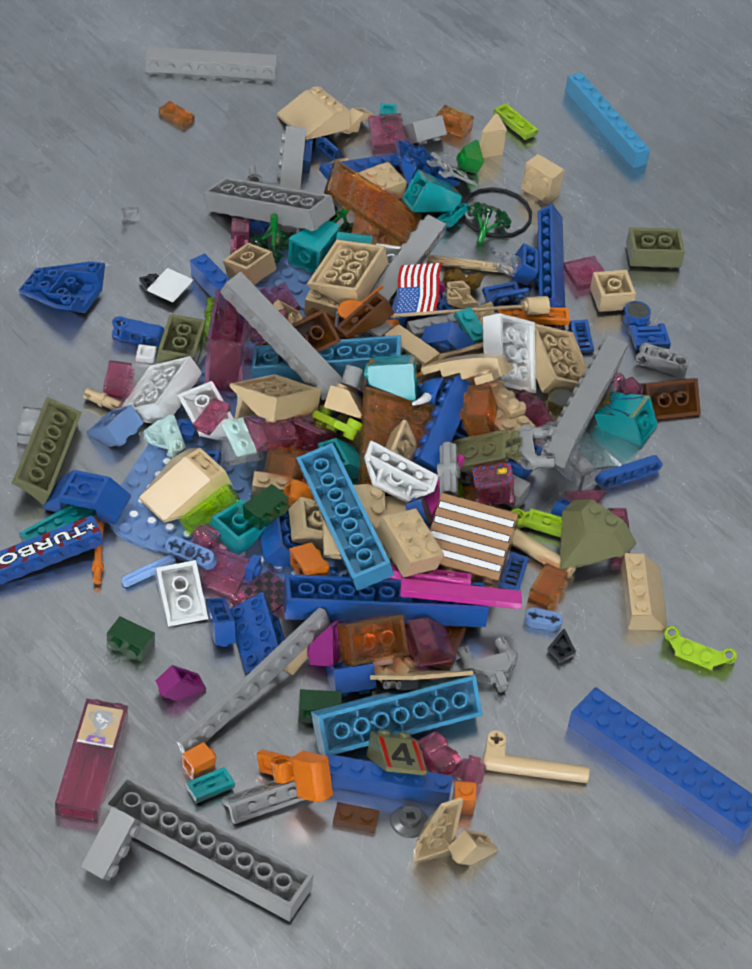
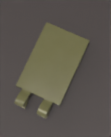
[452,429,523,473]

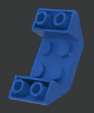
[43,470,131,524]

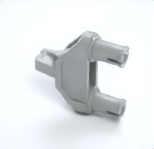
[508,424,555,470]
[457,636,518,693]

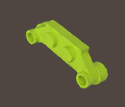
[311,405,363,441]
[510,508,562,537]
[664,626,737,671]

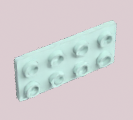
[221,414,294,457]

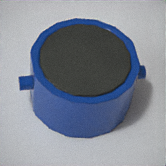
[623,301,651,327]
[406,497,433,527]

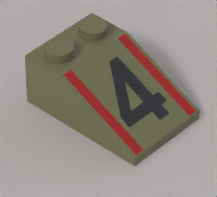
[367,729,427,776]

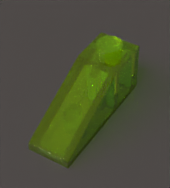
[179,484,241,535]

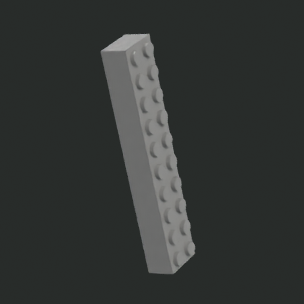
[543,335,628,468]
[101,774,314,922]

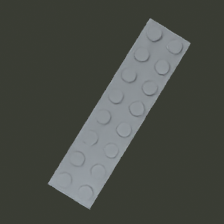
[204,177,336,231]

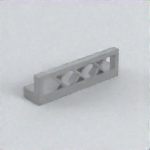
[222,780,305,824]

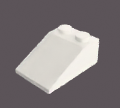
[155,560,208,627]

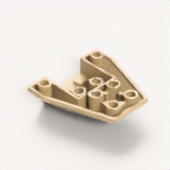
[139,448,237,523]

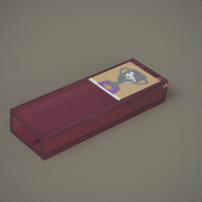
[55,698,128,823]

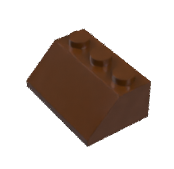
[291,309,341,353]
[639,378,701,420]

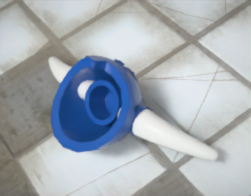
[412,377,445,408]

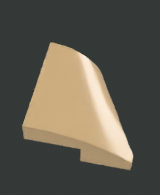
[447,280,478,309]

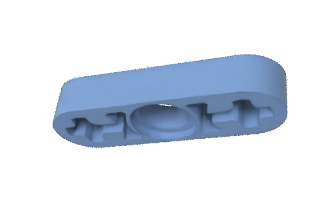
[165,536,217,570]

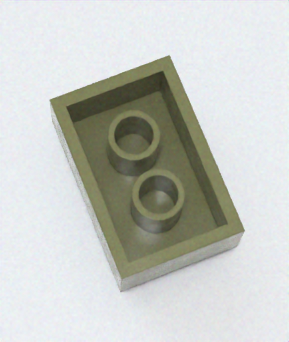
[626,227,685,267]
[157,314,206,364]

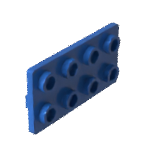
[230,592,285,674]

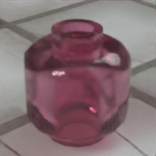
[191,524,221,552]
[456,755,487,785]

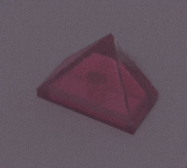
[565,489,607,503]

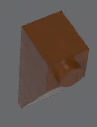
[336,291,395,338]

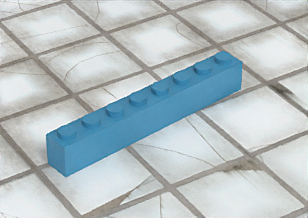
[565,72,650,168]

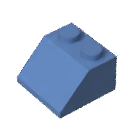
[86,405,143,447]

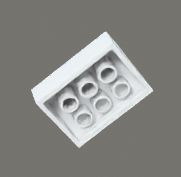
[483,313,536,394]
[120,356,202,424]

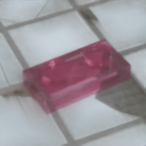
[193,398,231,436]

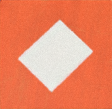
[146,268,193,302]

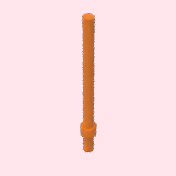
[92,514,104,584]

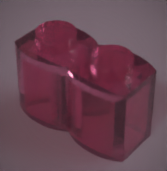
[103,360,135,399]
[418,731,461,775]

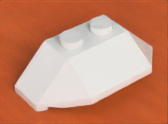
[364,441,438,503]

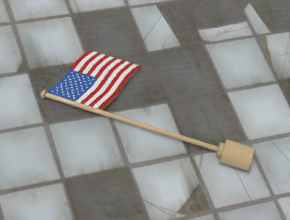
[391,263,550,319]

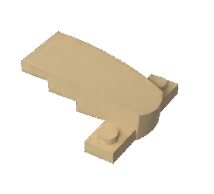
[421,353,514,385]

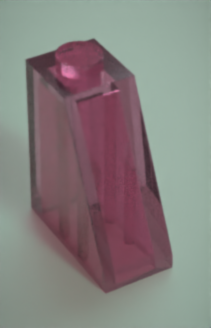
[230,218,250,255]

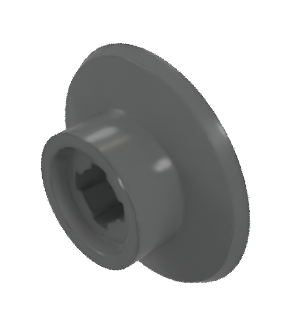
[390,805,428,838]

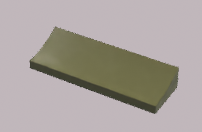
[11,397,82,506]

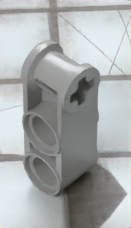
[635,343,689,378]
[341,365,368,392]

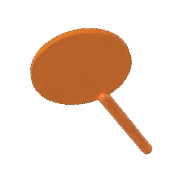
[338,285,383,320]

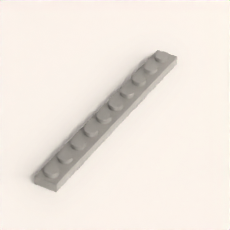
[177,607,331,753]

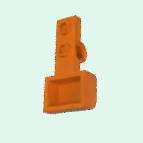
[257,749,333,802]

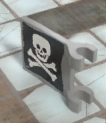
[426,152,479,187]

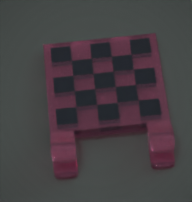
[231,569,284,613]

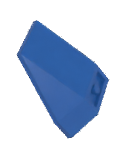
[396,140,460,187]
[19,261,105,313]

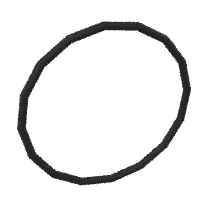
[462,187,532,237]

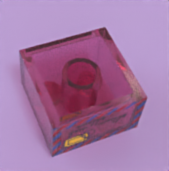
[472,463,514,506]

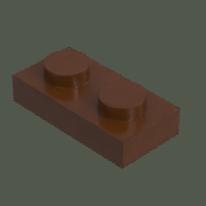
[333,802,380,833]

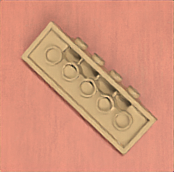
[440,373,535,433]

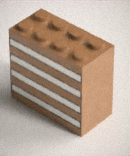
[430,493,518,589]

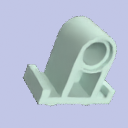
[144,414,186,458]

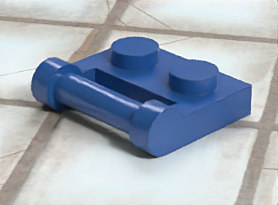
[628,323,671,350]

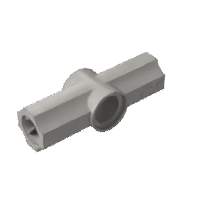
[437,442,460,497]

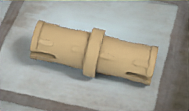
[83,387,122,410]

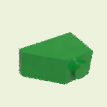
[456,140,484,174]

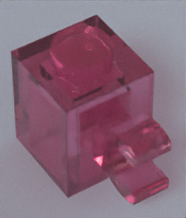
[612,373,643,395]

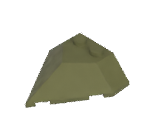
[560,499,637,571]

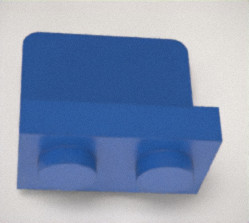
[482,281,530,307]

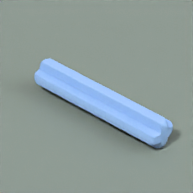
[121,554,176,587]

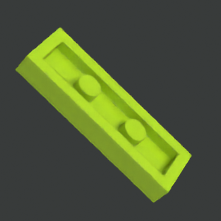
[493,103,538,140]

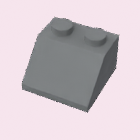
[401,115,447,145]

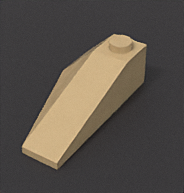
[412,797,463,862]

